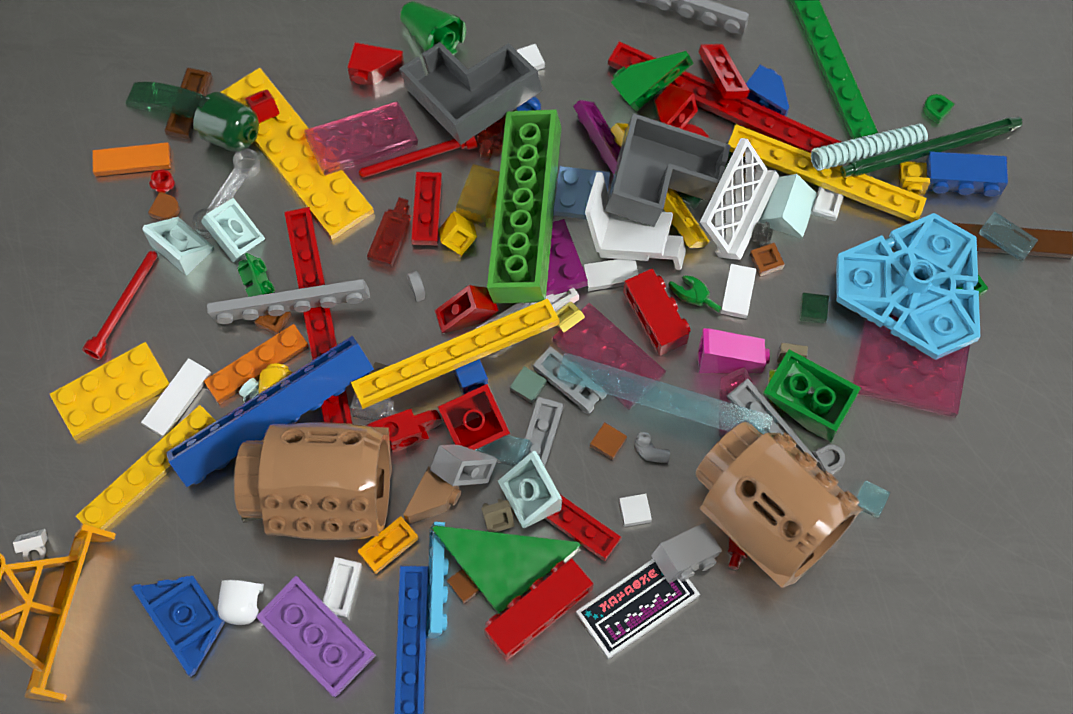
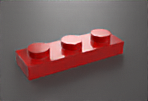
[698,44,750,100]
[411,172,442,246]
[544,494,621,561]

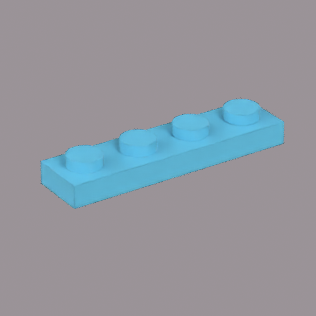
[427,522,448,639]

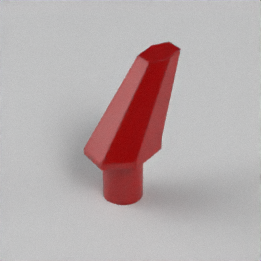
[727,537,748,570]

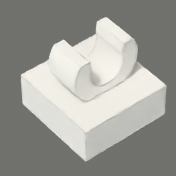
[13,529,48,562]

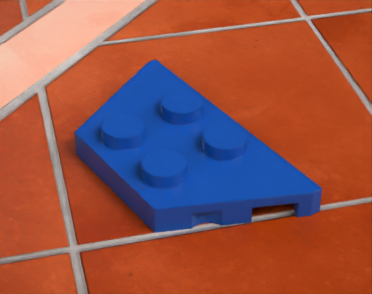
[131,575,225,677]

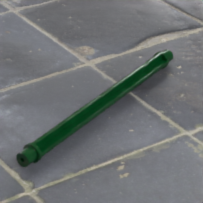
[840,116,1023,178]

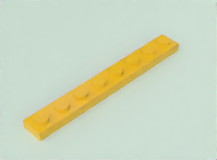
[728,125,927,222]
[351,298,559,409]

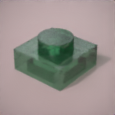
[799,292,829,323]

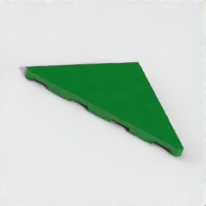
[431,526,581,613]

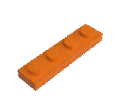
[204,324,309,405]

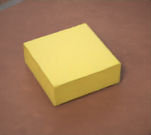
[556,302,585,333]

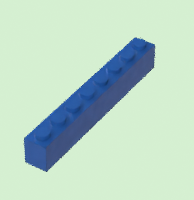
[166,336,374,487]

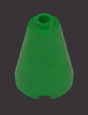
[400,1,466,55]

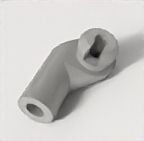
[634,432,670,463]

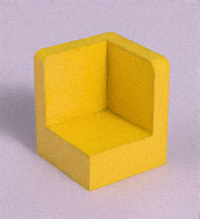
[439,211,477,256]

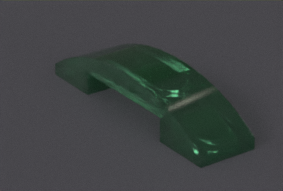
[125,82,208,119]

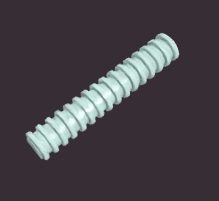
[811,123,928,171]

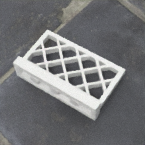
[700,138,779,260]

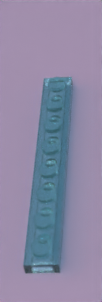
[557,352,774,435]

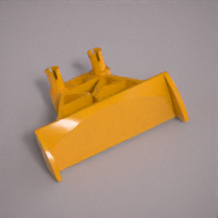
[0,524,116,702]

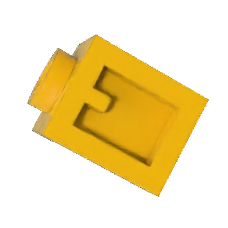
[899,162,930,195]

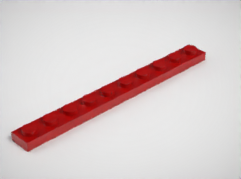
[608,41,841,153]
[284,207,353,424]

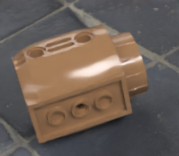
[234,422,392,540]
[696,422,863,588]

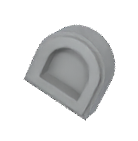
[407,270,426,302]
[812,444,845,474]

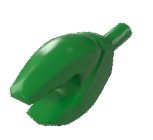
[668,276,722,313]

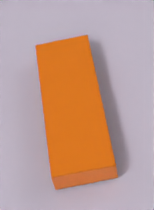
[92,142,171,177]

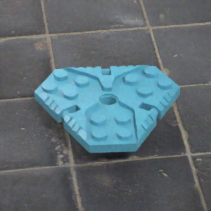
[837,213,980,360]

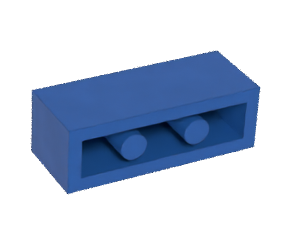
[925,152,1008,197]

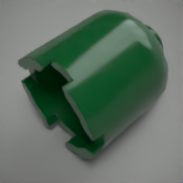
[193,92,259,152]

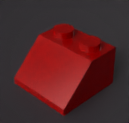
[437,384,510,450]

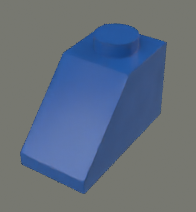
[746,64,789,117]

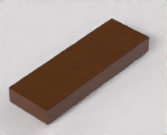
[164,67,212,140]

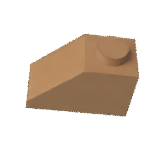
[403,466,461,524]

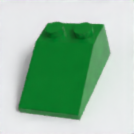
[611,51,694,112]
[763,349,861,442]

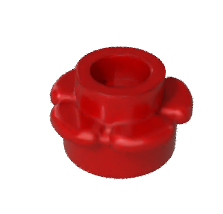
[149,170,175,193]

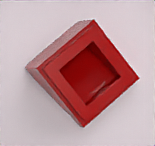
[245,89,279,123]

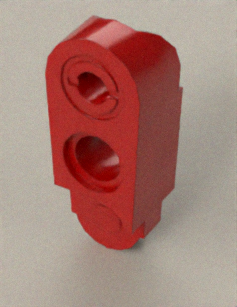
[365,409,442,453]

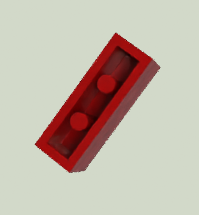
[623,268,691,356]

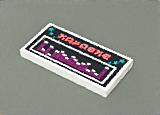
[576,559,700,660]

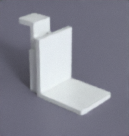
[585,172,686,270]

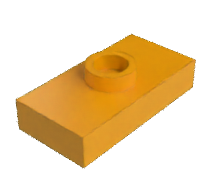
[358,516,419,574]

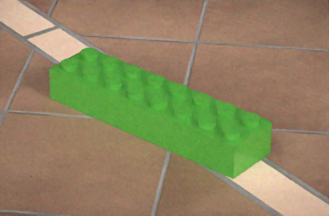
[487,109,562,303]

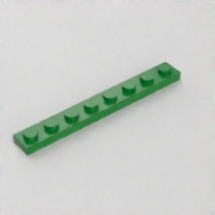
[791,0,878,140]

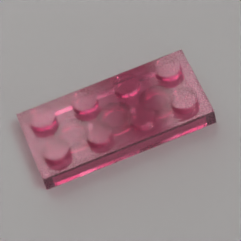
[305,101,418,175]
[553,303,666,410]

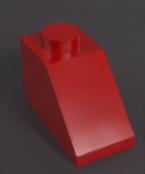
[347,42,405,85]
[655,85,698,129]
[435,285,498,334]

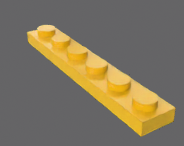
[610,123,710,248]
[76,405,216,530]

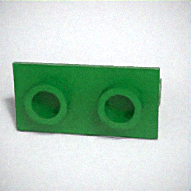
[237,253,275,297]

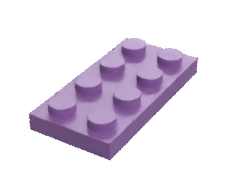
[256,576,376,697]

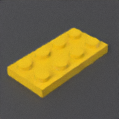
[50,342,170,440]

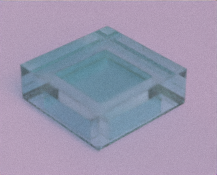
[857,480,891,518]

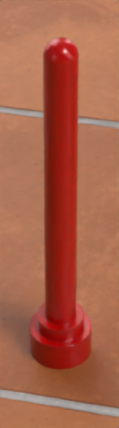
[359,136,477,178]
[82,250,158,360]

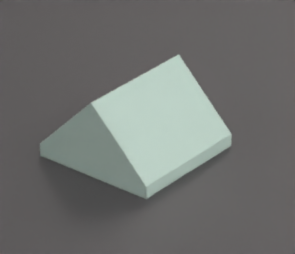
[758,174,817,239]
[201,198,265,263]
[142,217,214,276]
[498,451,562,528]

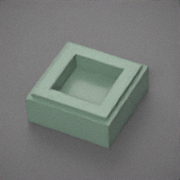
[510,366,547,404]

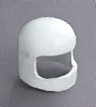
[218,580,264,625]

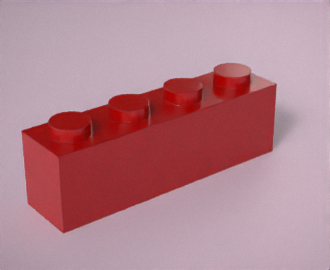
[484,558,594,661]

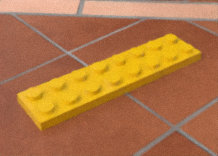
[221,68,374,240]

